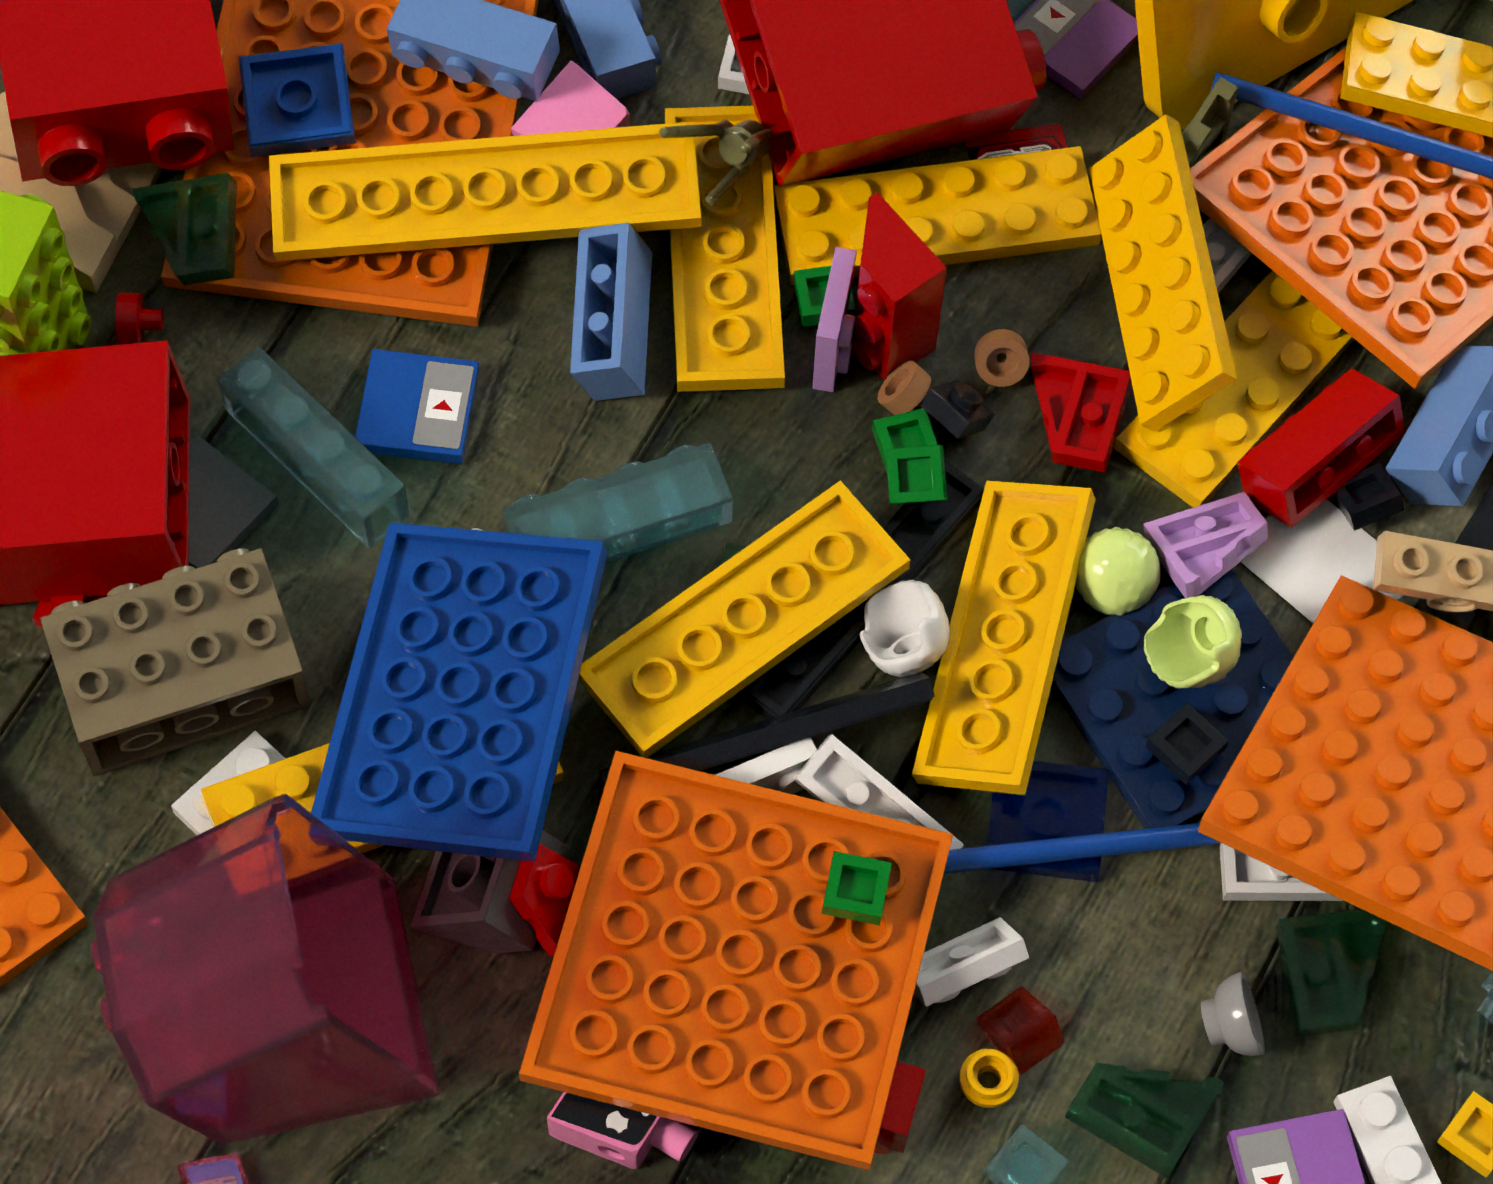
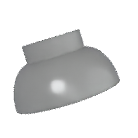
[1201,971,1265,1056]

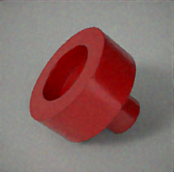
[115,293,164,345]

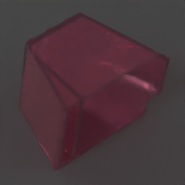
[91,794,440,1145]

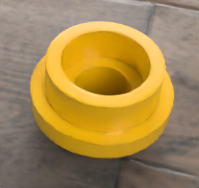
[959,1049,1019,1108]

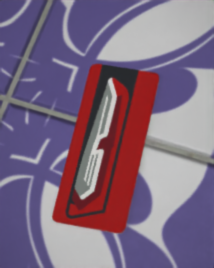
[965,123,1067,160]

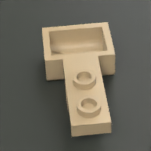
[1373,531,1493,612]

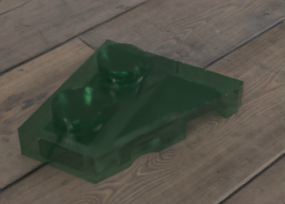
[133,173,237,285]
[1065,1063,1224,1179]

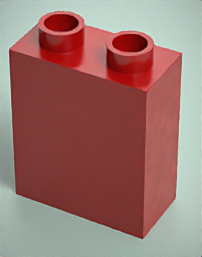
[0,0,234,186]
[719,0,1046,187]
[0,340,191,605]

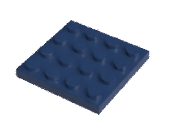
[1051,569,1294,829]

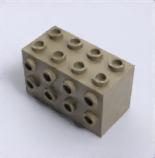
[40,548,311,776]

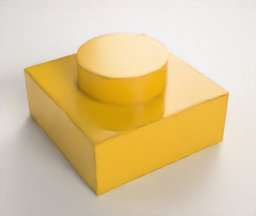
[1437,1091,1493,1178]

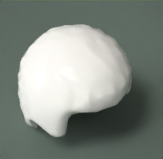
[860,580,950,677]

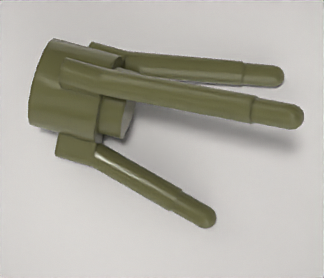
[659,120,773,206]

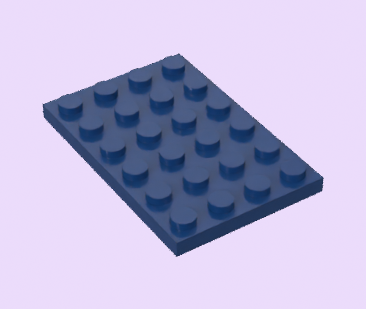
[307,522,608,862]

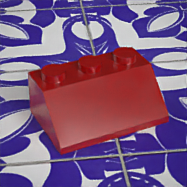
[853,192,947,381]

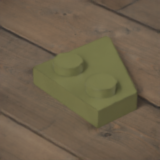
[1182,77,1239,168]

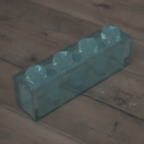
[217,346,410,549]
[502,442,733,563]

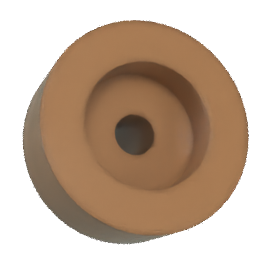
[974,329,1030,387]
[878,361,931,415]

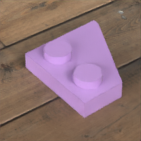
[812,247,857,392]
[1143,492,1268,598]

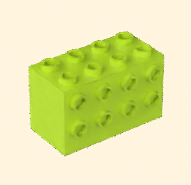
[0,190,91,356]

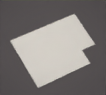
[1240,499,1404,623]

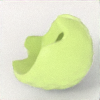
[1075,527,1160,616]
[1144,595,1242,689]

